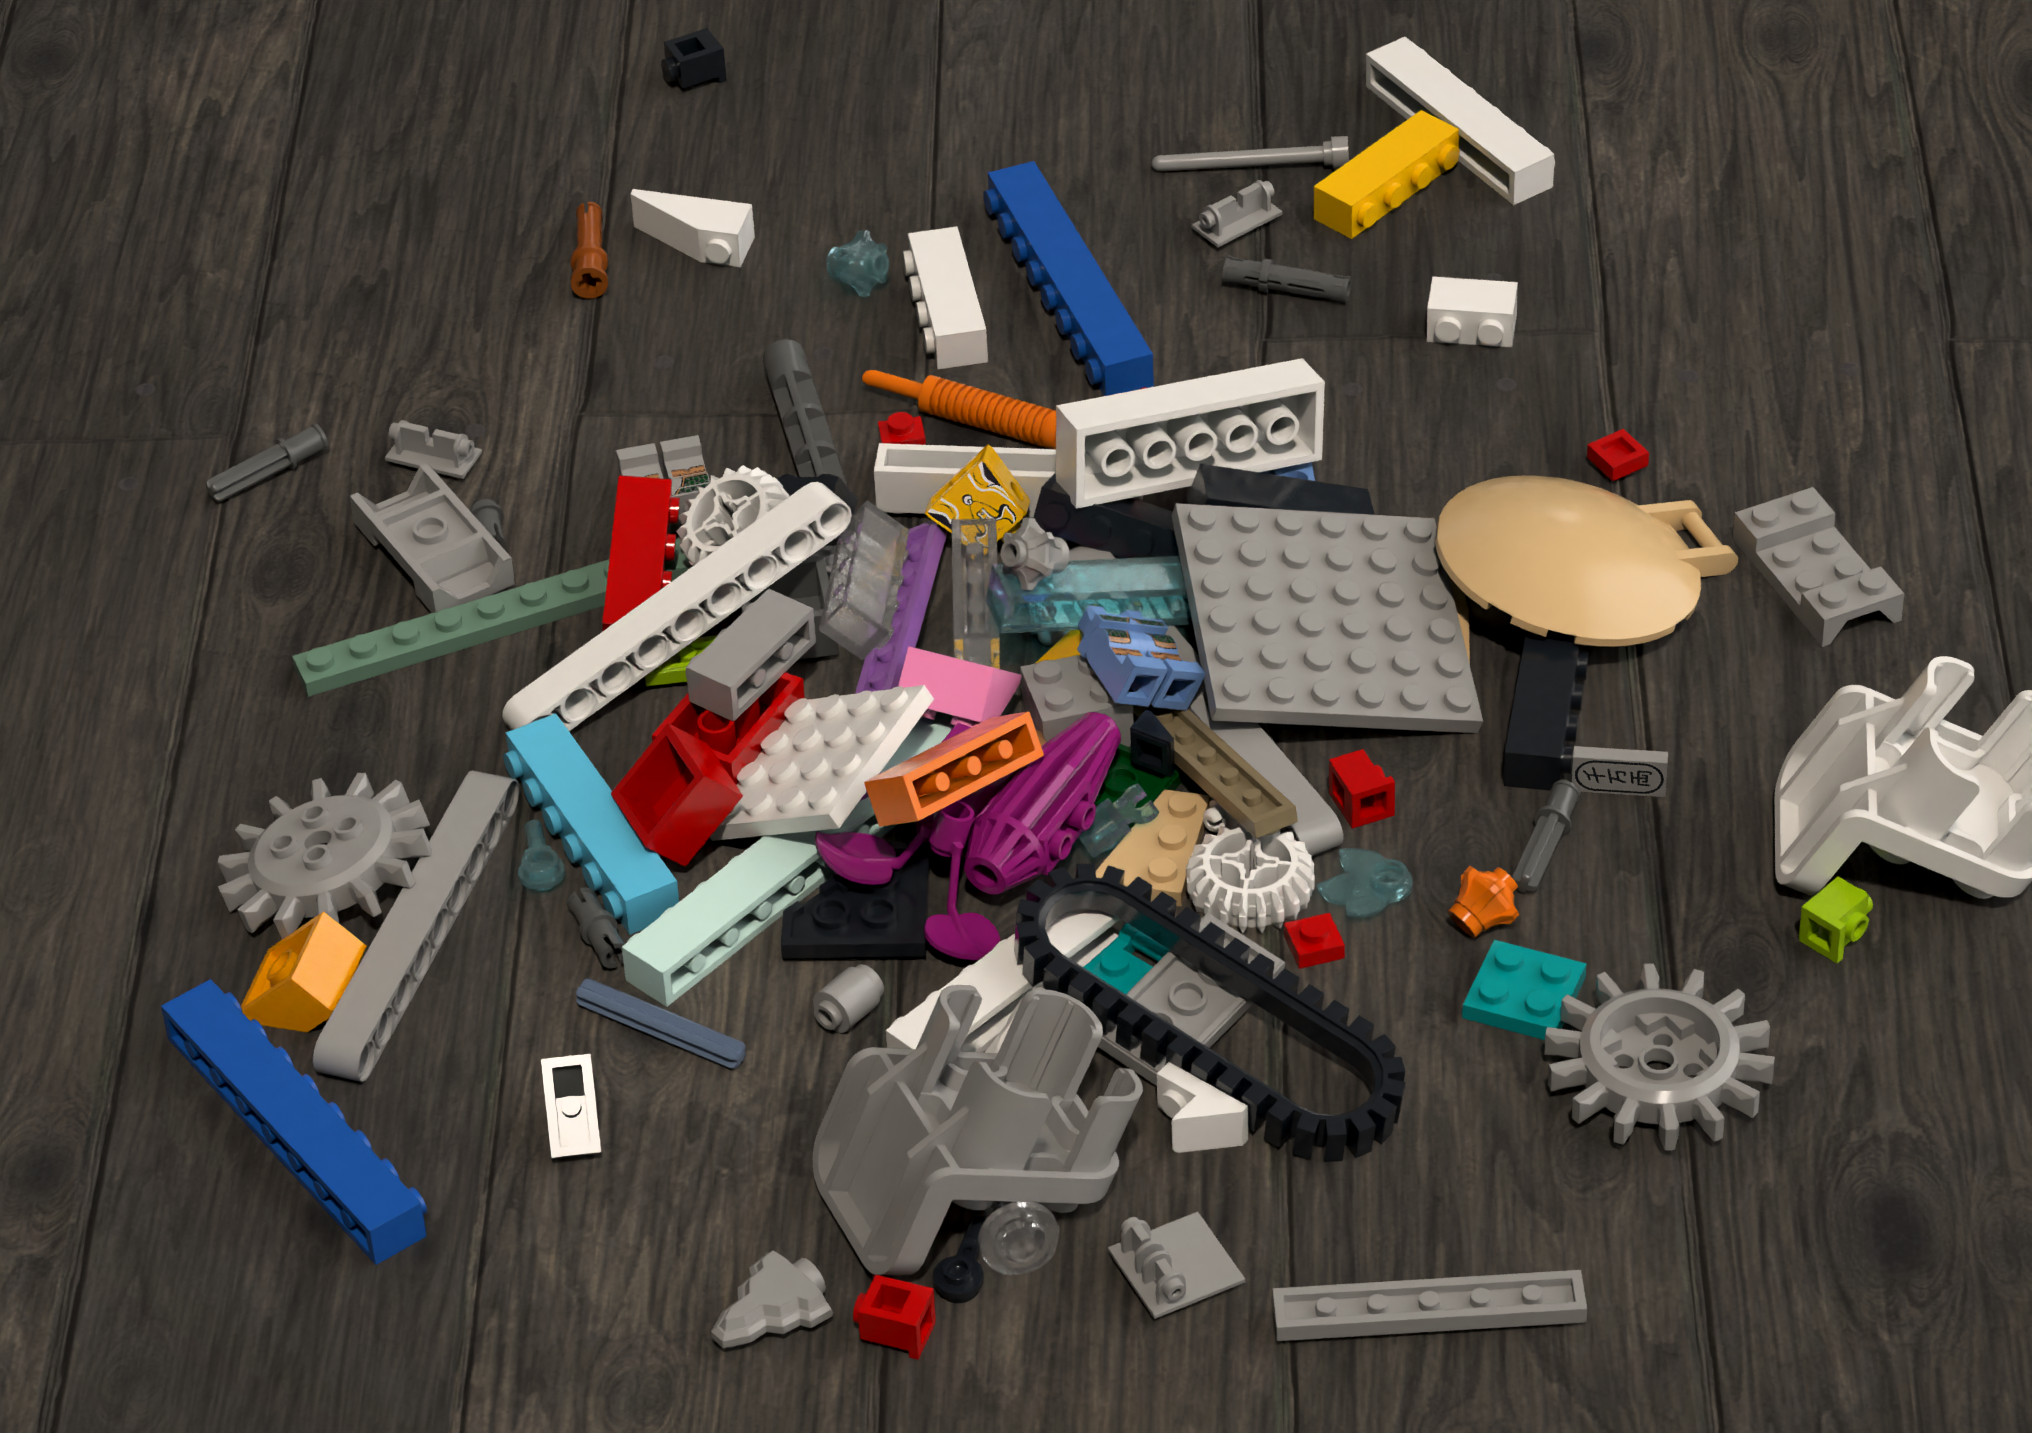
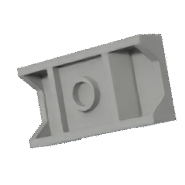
[350,463,515,613]
[1733,487,1904,647]

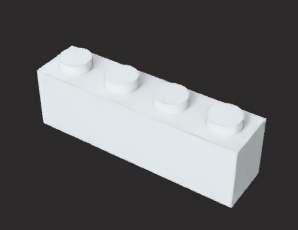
[902,226,988,369]

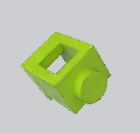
[1799,876,1873,964]

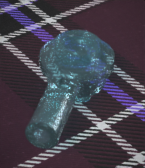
[518,820,566,891]

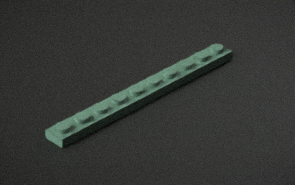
[292,538,693,697]

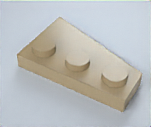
[1096,789,1210,906]

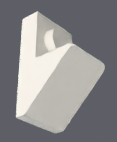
[1157,1062,1248,1153]

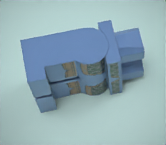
[1077,606,1206,710]

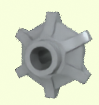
[1001,518,1069,590]

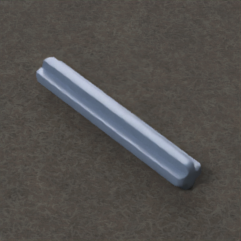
[576,978,746,1069]

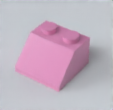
[898,646,1022,727]

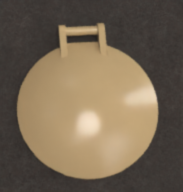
[1435,475,1738,647]

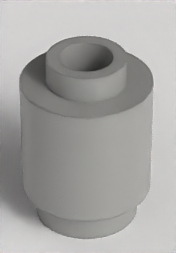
[813,964,884,1033]

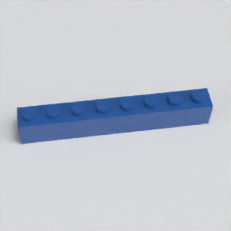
[983,161,1154,396]
[161,979,427,1265]

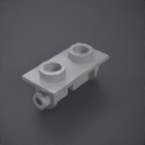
[1192,180,1282,247]
[385,420,482,479]

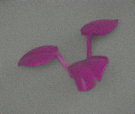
[815,800,1001,960]

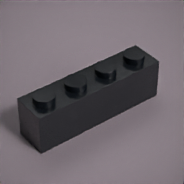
[1187,463,1375,515]
[1033,472,1184,579]
[1504,630,1589,791]

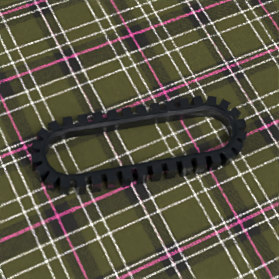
[1014,863,1406,1162]

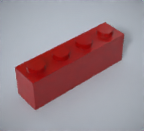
[602,475,680,632]

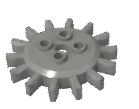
[218,773,432,939]
[1545,964,1775,1150]

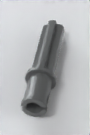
[206,423,329,503]
[1512,780,1581,894]

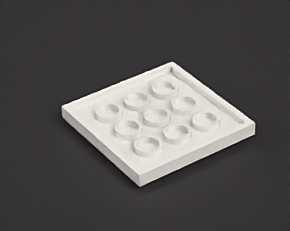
[710,685,934,841]

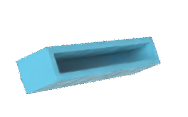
[503,713,679,935]

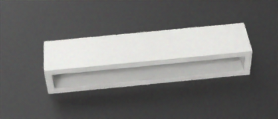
[1366,37,1555,205]
[874,443,1143,518]
[886,909,1126,1053]

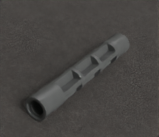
[763,339,860,544]

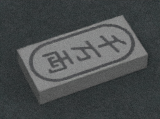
[1572,746,1668,797]

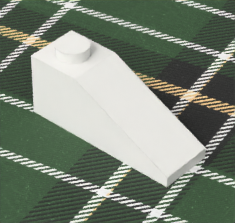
[631,189,755,267]

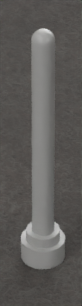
[1152,136,1349,172]

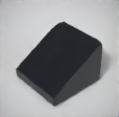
[1130,710,1175,777]

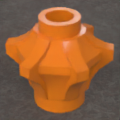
[1447,866,1520,938]

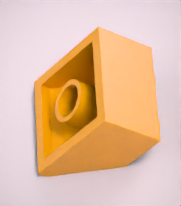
[240,911,367,1032]

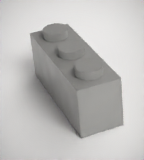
[686,589,816,722]

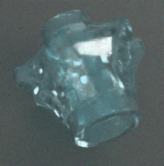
[827,230,889,297]

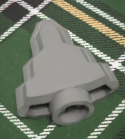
[711,1250,833,1348]

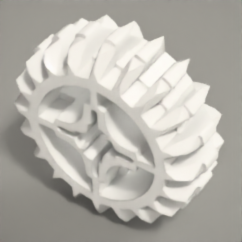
[676,465,790,566]
[1186,822,1315,934]

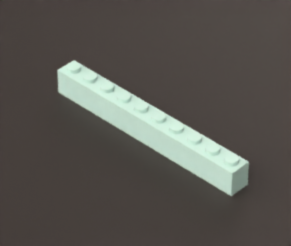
[622,711,981,1007]

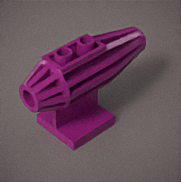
[915,712,1121,894]

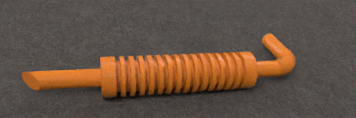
[862,370,1056,449]

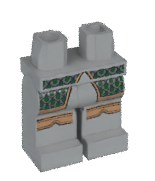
[616,435,710,534]

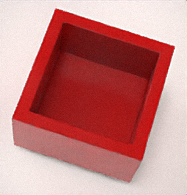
[610,723,743,866]

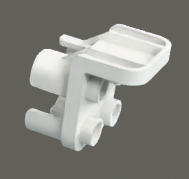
[1775,656,2032,899]

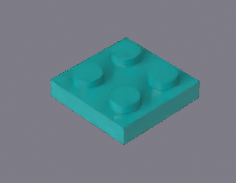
[1462,940,1587,1040]

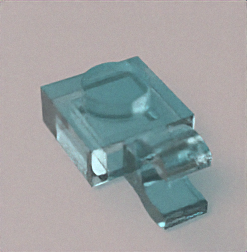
[1078,784,1159,858]

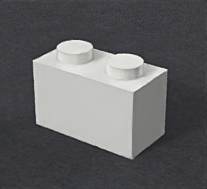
[1427,277,1518,348]

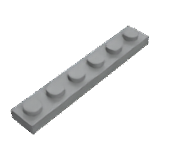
[1272,1270,1587,1341]

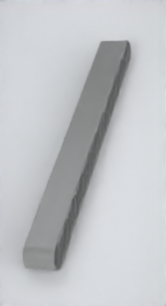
[1065,545,1343,857]

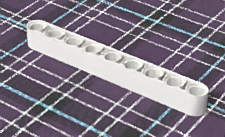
[502,482,852,731]

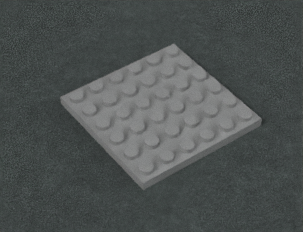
[1172,503,1483,733]

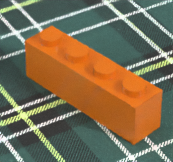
[864,711,1044,827]

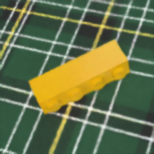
[1314,110,1460,239]

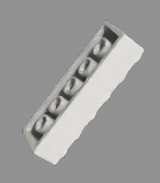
[1056,358,1325,509]

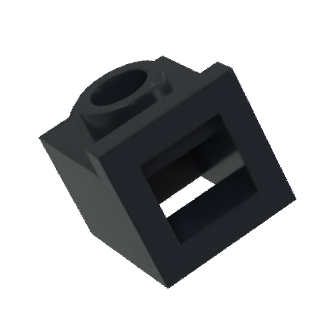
[661,28,727,89]

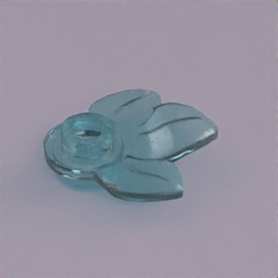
[1317,848,1413,917]

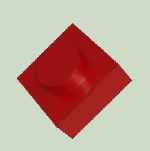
[1587,429,1649,481]
[1284,912,1345,969]

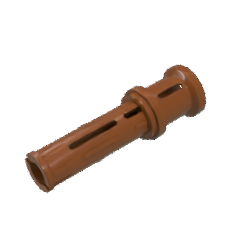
[570,202,608,299]

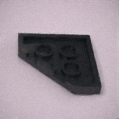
[781,842,930,958]

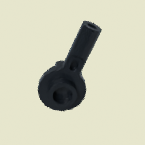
[933,1215,990,1303]

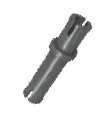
[1222,255,1352,303]

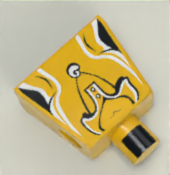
[925,444,1030,553]

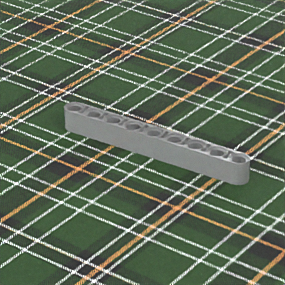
[313,770,520,1082]

